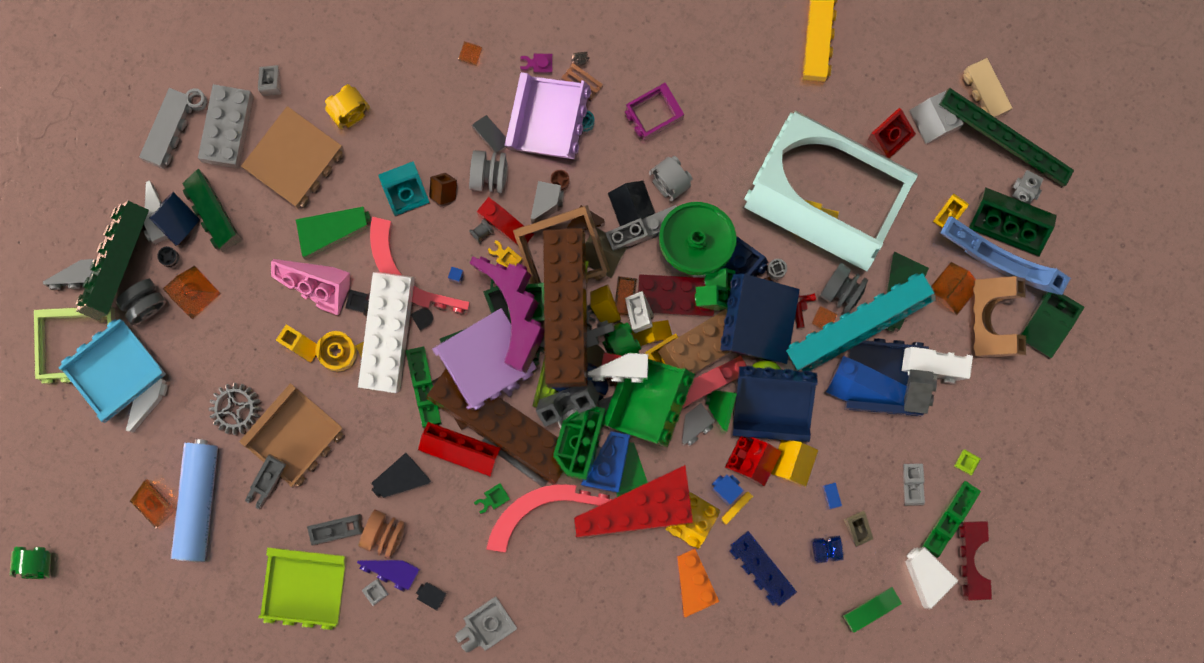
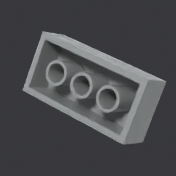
[198,84,254,169]

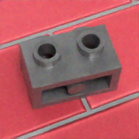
[904,369,937,414]

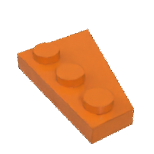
[677,549,719,618]

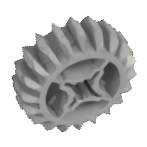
[209,383,262,435]

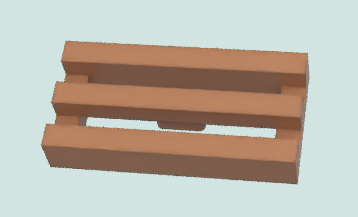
[561,63,603,101]

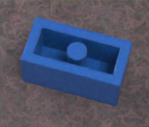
[448,267,464,285]
[823,482,842,509]

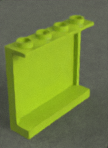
[258,548,347,630]

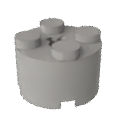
[649,156,693,201]

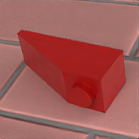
[477,197,534,246]

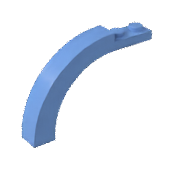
[940,217,1071,295]

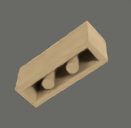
[963,58,1012,118]

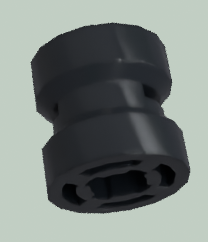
[157,246,180,268]

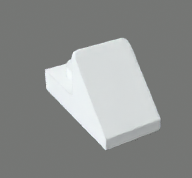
[625,291,654,333]

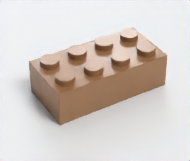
[658,309,732,374]

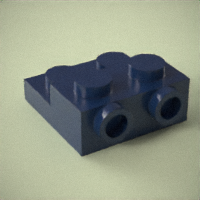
[721,237,769,277]

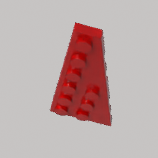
[574,465,693,538]

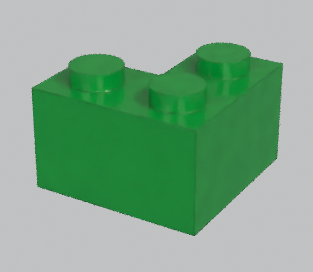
[695,268,735,311]

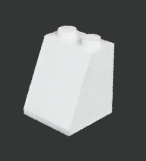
[905,547,958,609]

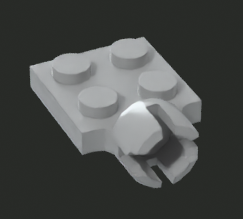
[455,596,517,652]

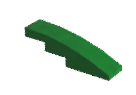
[405,346,442,428]
[922,481,981,558]

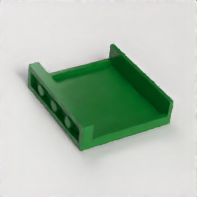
[602,352,695,447]

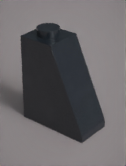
[371,453,433,499]

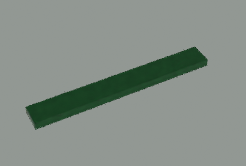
[939,88,1074,187]

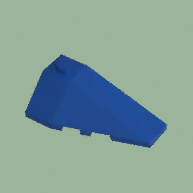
[826,356,907,406]

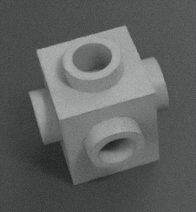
[1012,170,1043,204]

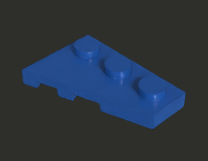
[581,431,631,493]

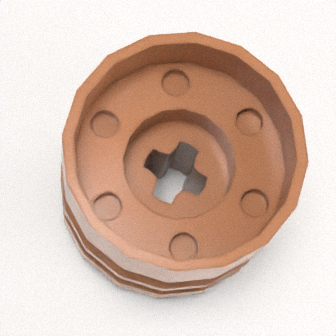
[359,509,405,559]

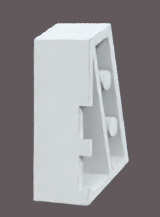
[902,347,973,384]

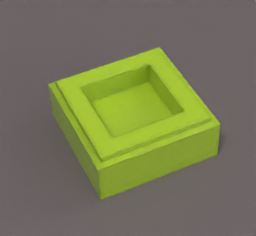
[954,449,981,476]

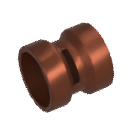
[551,170,570,191]

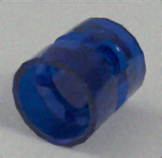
[812,535,843,563]

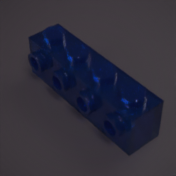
[729,531,797,607]

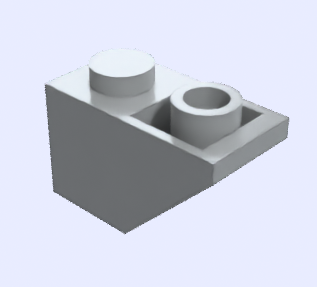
[681,403,715,446]

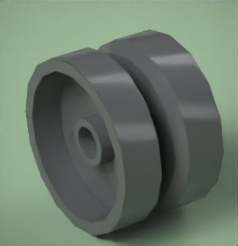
[115,278,166,325]

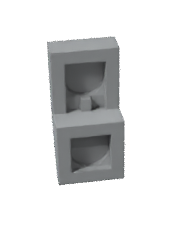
[903,464,925,506]

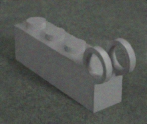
[139,88,207,169]

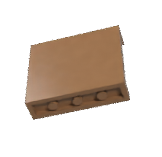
[241,106,344,209]
[239,383,345,488]

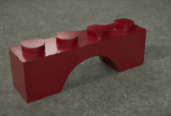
[959,521,992,600]

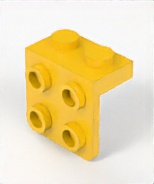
[665,492,720,549]

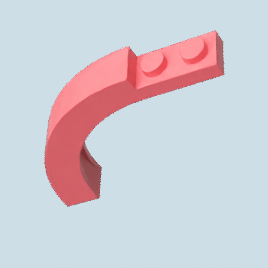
[370,217,470,314]
[633,355,747,437]
[486,484,612,553]

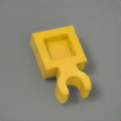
[488,240,523,268]

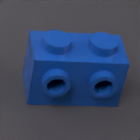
[712,475,744,506]

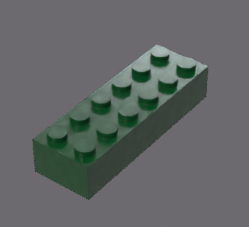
[76,201,149,320]

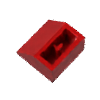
[725,436,782,486]

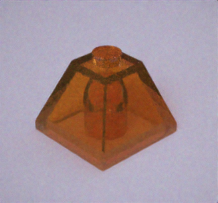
[163,266,221,319]

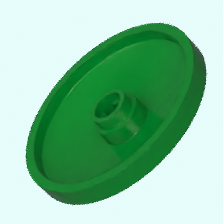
[659,202,736,275]

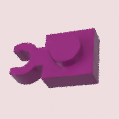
[520,53,553,74]

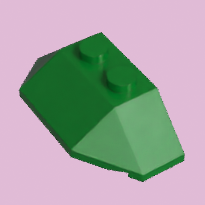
[553,406,606,480]

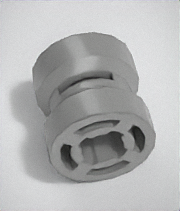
[767,259,787,280]

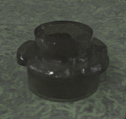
[571,52,590,65]

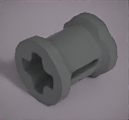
[469,219,494,244]

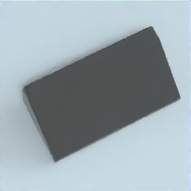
[472,115,507,155]

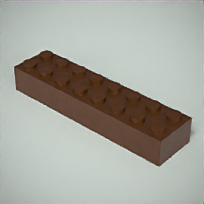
[543,228,588,388]
[426,368,564,485]

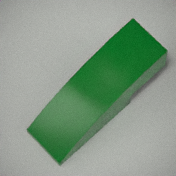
[843,587,902,633]

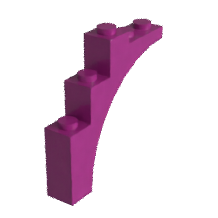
[470,256,545,374]

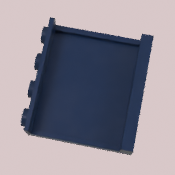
[720,274,800,364]
[844,338,929,417]
[733,366,818,442]

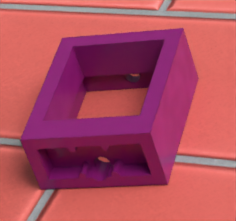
[624,82,684,141]

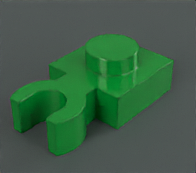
[474,483,510,514]

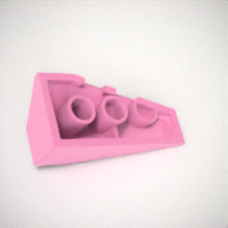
[271,259,350,315]

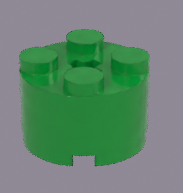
[600,322,642,356]
[9,547,51,579]

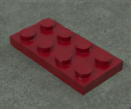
[638,274,714,317]

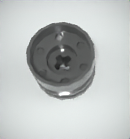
[820,263,868,313]

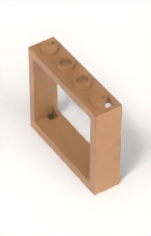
[513,205,610,284]

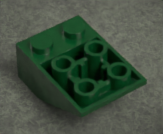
[1020,291,1085,358]

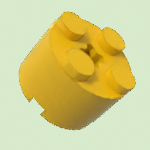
[325,84,370,129]
[316,331,357,372]

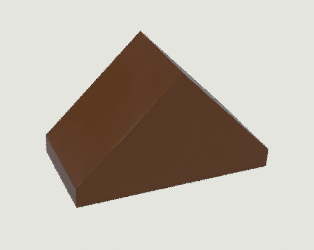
[567,205,605,231]

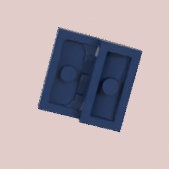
[149,192,200,246]

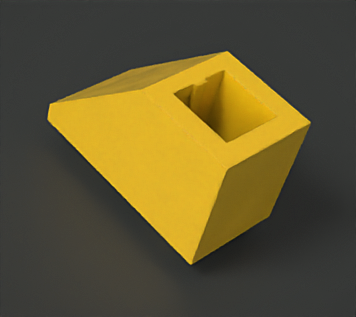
[276,324,317,363]

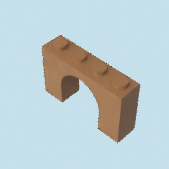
[973,276,1026,358]

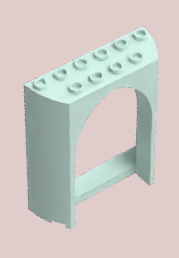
[744,111,918,271]

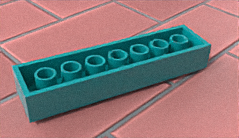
[786,273,936,371]

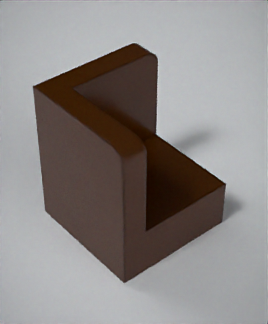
[429,173,457,205]

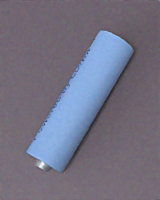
[171,439,218,562]

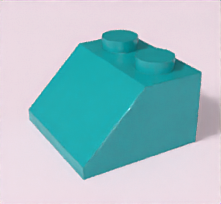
[378,161,430,216]

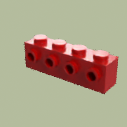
[418,422,500,476]

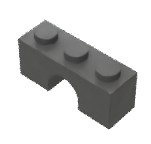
[536,380,599,426]

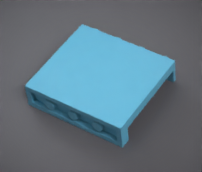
[58,319,166,423]

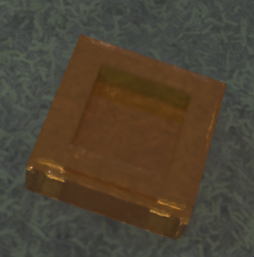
[458,41,483,66]
[812,306,837,329]

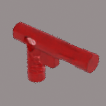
[795,293,816,329]

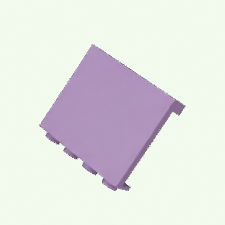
[505,72,591,159]
[432,308,537,410]

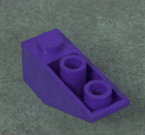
[357,560,421,592]

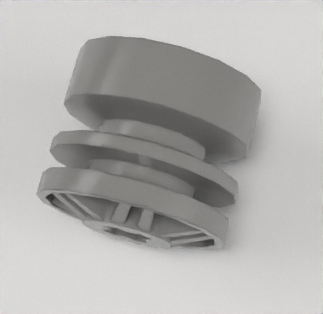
[469,150,508,193]

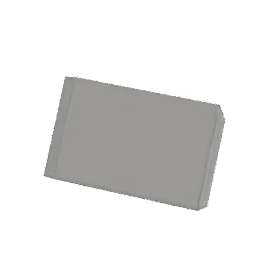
[258,65,281,96]

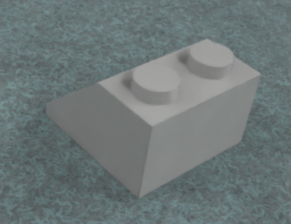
[909,90,963,144]
[531,181,564,223]

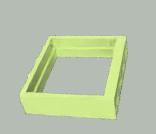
[34,306,115,384]

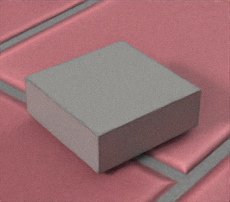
[362,579,389,606]

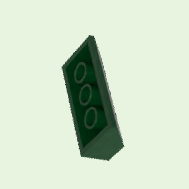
[182,169,242,252]
[969,187,1057,256]

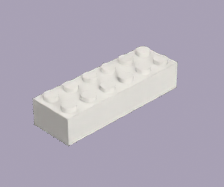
[358,272,415,393]

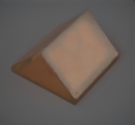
[931,262,976,315]
[130,479,177,529]

